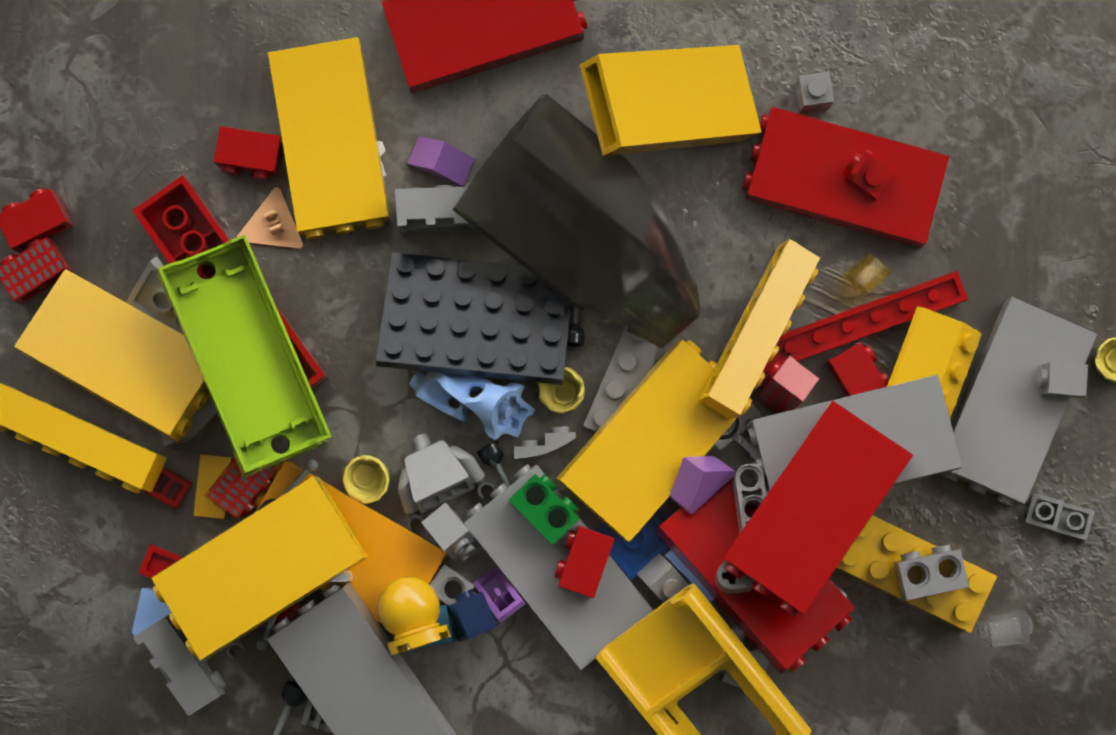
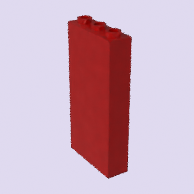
[382,0,587,94]
[742,107,950,248]
[722,400,913,617]
[656,476,855,674]

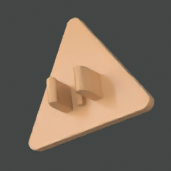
[237,187,304,249]

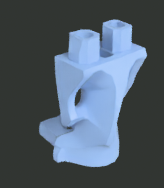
[409,372,536,440]

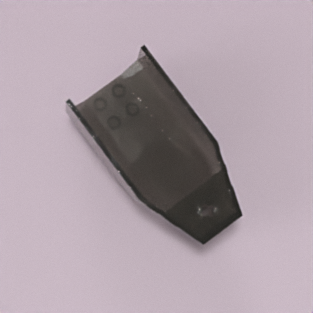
[452,94,700,348]

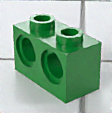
[509,473,580,545]

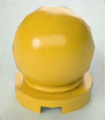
[378,577,451,656]

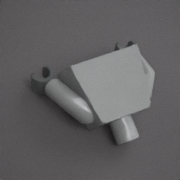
[397,434,496,532]

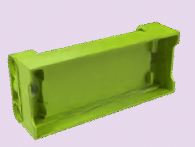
[157,234,332,478]

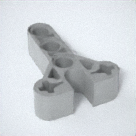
[715,464,766,594]

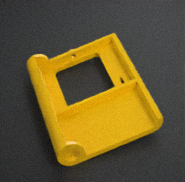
[595,583,811,735]

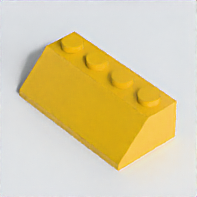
[887,306,982,418]

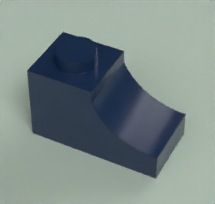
[449,589,497,642]

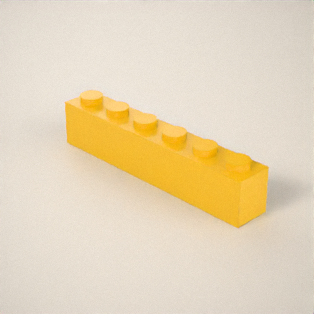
[698,239,820,420]
[0,383,167,494]

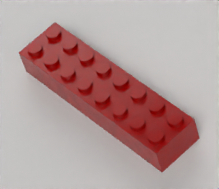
[132,175,329,390]

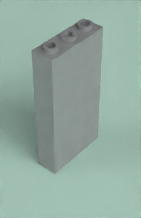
[939,297,1097,507]
[748,375,963,495]
[464,464,653,670]
[267,582,457,735]

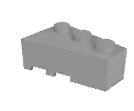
[395,182,493,235]
[133,616,225,716]

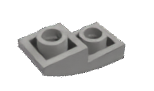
[514,426,576,460]
[1025,493,1095,541]

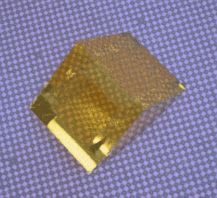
[843,254,892,297]

